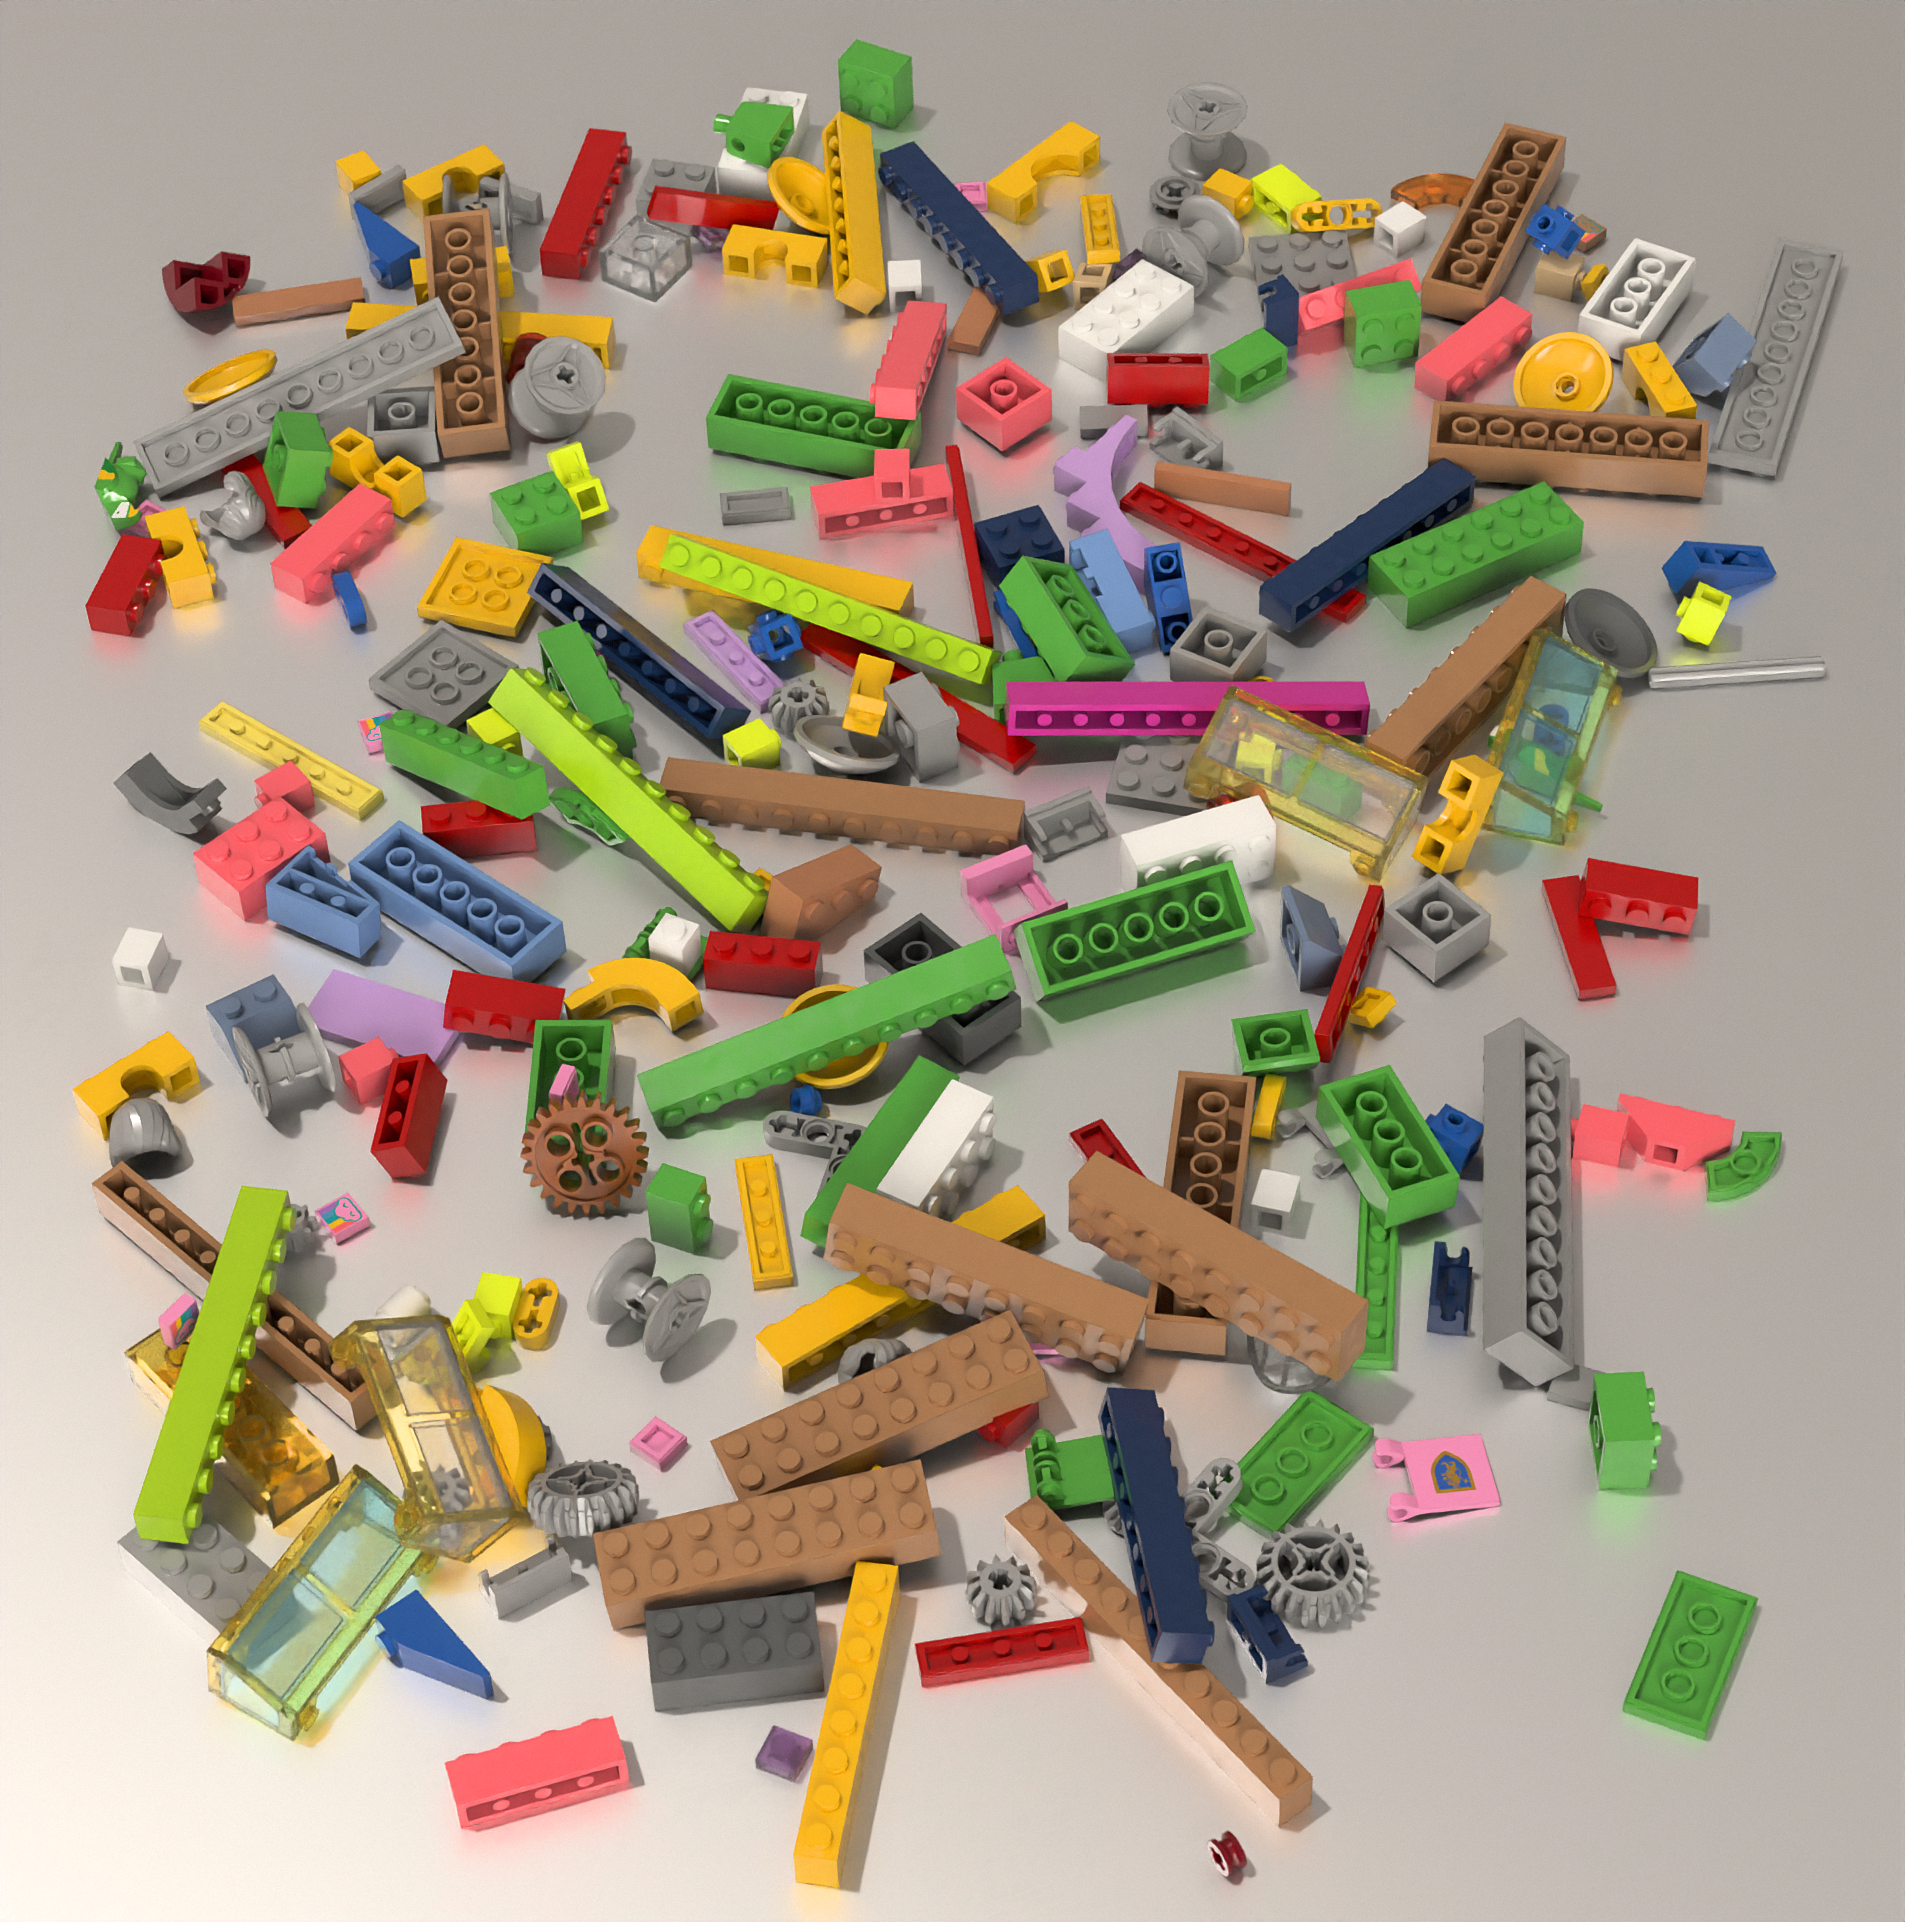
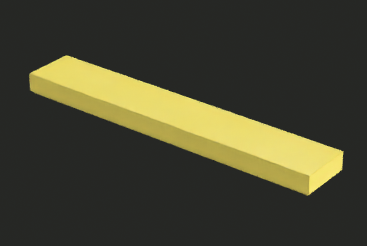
[198,701,384,821]

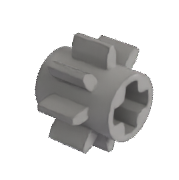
[286,1204,318,1252]

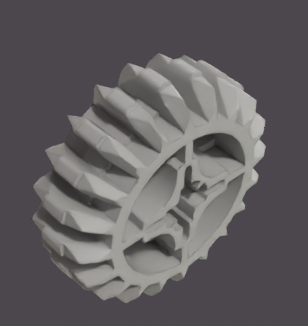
[527,1459,639,1539]
[1256,1519,1370,1628]

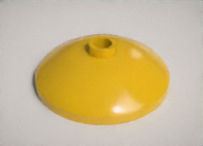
[767,157,830,235]
[1513,332,1614,412]
[183,349,278,406]
[781,984,889,1089]

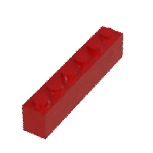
[539,128,632,280]

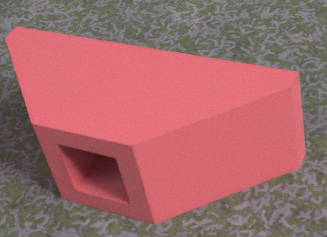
[1617,1093,1735,1171]

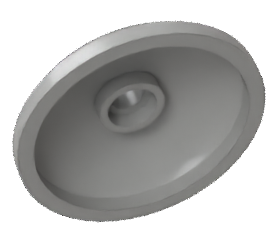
[794,715,901,776]

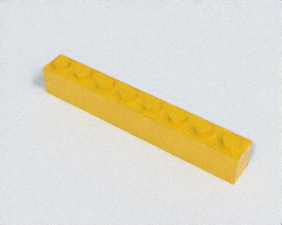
[822,111,887,314]
[345,302,616,369]
[636,525,914,618]
[755,1185,1046,1391]
[793,1561,900,1888]

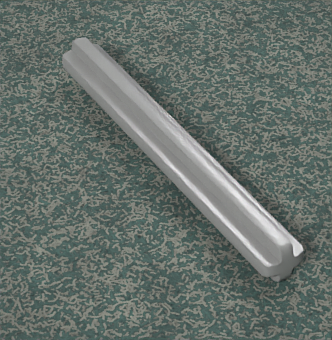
[1647,656,1825,689]

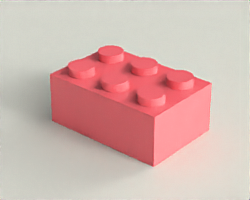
[193,796,331,921]

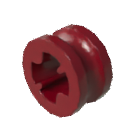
[1207,1831,1247,1877]

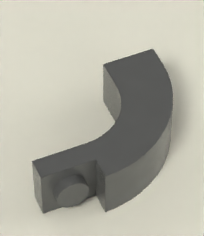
[113,752,227,834]

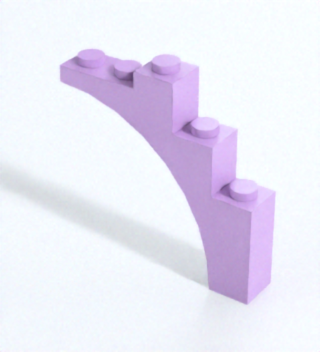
[1053,415,1157,596]

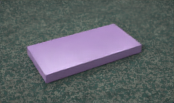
[308,969,461,1067]

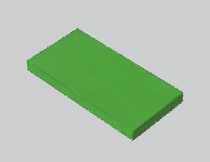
[1211,1387,1374,1541]
[1622,1570,1758,1740]

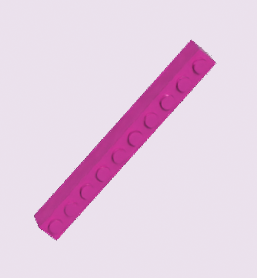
[1004,682,1370,736]

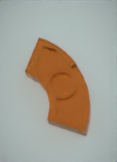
[1390,173,1475,210]

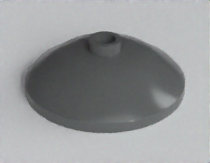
[1564,588,1657,678]

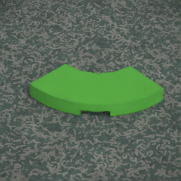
[549,787,630,846]
[1704,1132,1782,1201]

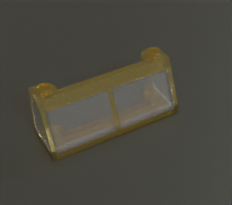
[1182,685,1429,882]
[327,1314,526,1564]

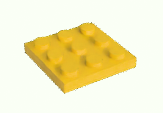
[417,537,554,638]

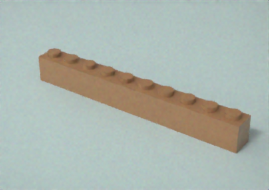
[659,757,1025,856]
[91,1161,387,1431]
[1004,1495,1313,1828]

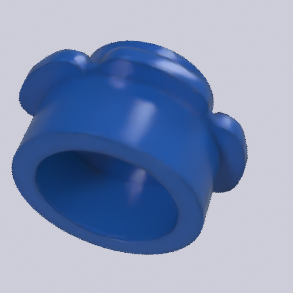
[790,1084,822,1116]

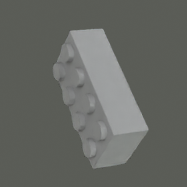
[117,1510,297,1666]

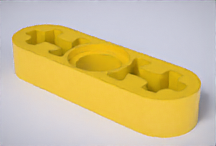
[1290,198,1383,233]

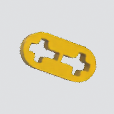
[1252,1073,1286,1140]
[513,1278,560,1350]

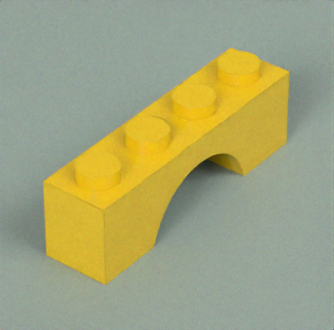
[986,121,1100,224]

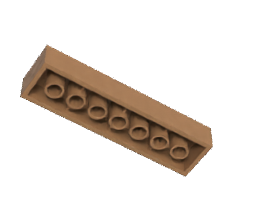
[1421,123,1567,323]
[423,208,511,458]
[1428,400,1709,497]
[1362,576,1567,810]
[1145,1070,1256,1355]
[1068,1151,1369,1382]
[823,1183,1150,1375]
[710,1310,1049,1501]
[593,1459,942,1630]

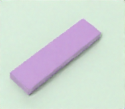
[683,609,784,714]

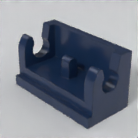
[1258,274,1299,348]
[1427,1241,1473,1335]
[1227,1585,1308,1684]

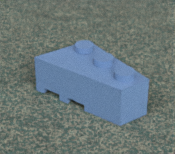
[1069,529,1156,654]
[266,845,381,958]

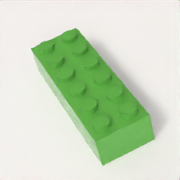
[706,374,922,478]
[1368,481,1584,629]
[1013,860,1256,1002]

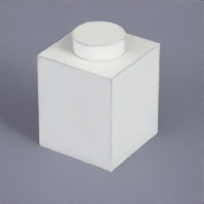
[1374,201,1426,259]
[888,260,922,312]
[648,913,702,977]
[112,927,169,991]
[1250,1168,1301,1237]

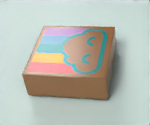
[1572,214,1607,253]

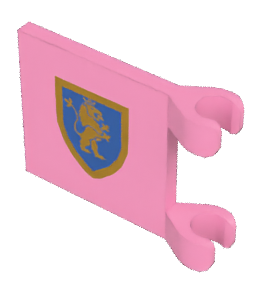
[1372,1434,1500,1522]

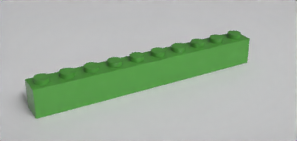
[637,934,1016,1130]

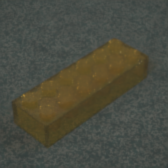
[124,1328,340,1529]

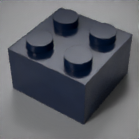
[974,505,1065,591]

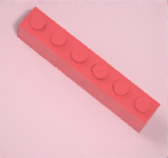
[869,300,947,420]

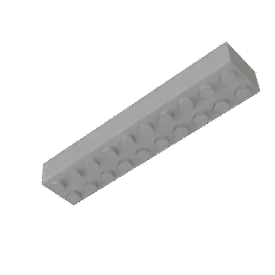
[1482,1017,1574,1387]

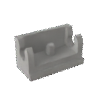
[1150,407,1223,471]
[1024,786,1108,862]
[478,1535,572,1619]

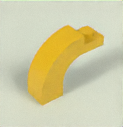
[841,653,895,738]
[563,958,704,1032]
[447,1384,546,1507]

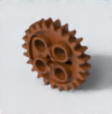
[520,1090,649,1215]

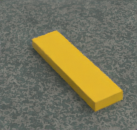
[1080,194,1120,264]
[734,1154,794,1290]

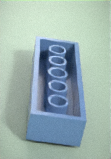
[348,820,567,983]

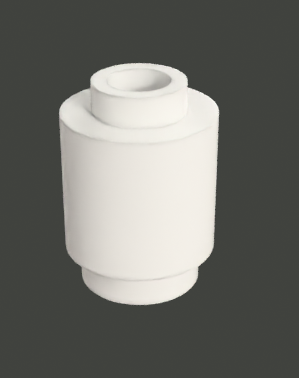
[372,1285,431,1343]

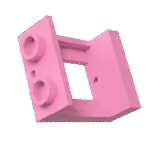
[960,844,1068,953]

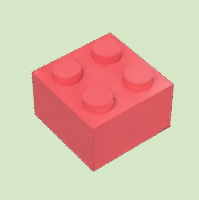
[956,357,1052,452]

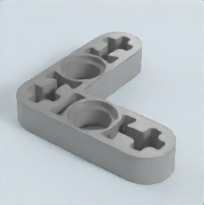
[763,1111,866,1196]
[1182,1458,1257,1603]

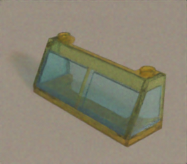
[1480,628,1623,846]
[206,1464,440,1742]

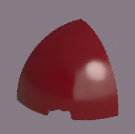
[162,251,250,313]

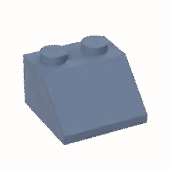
[1672,313,1757,397]
[1280,885,1346,991]
[206,974,300,1084]

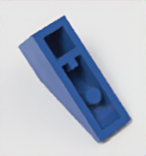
[353,202,421,289]
[1661,541,1777,596]
[375,1589,494,1700]

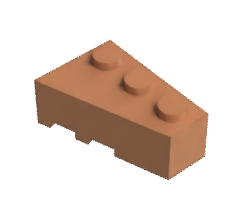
[759,844,882,941]

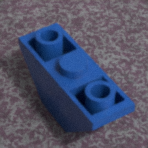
[1144,542,1193,653]

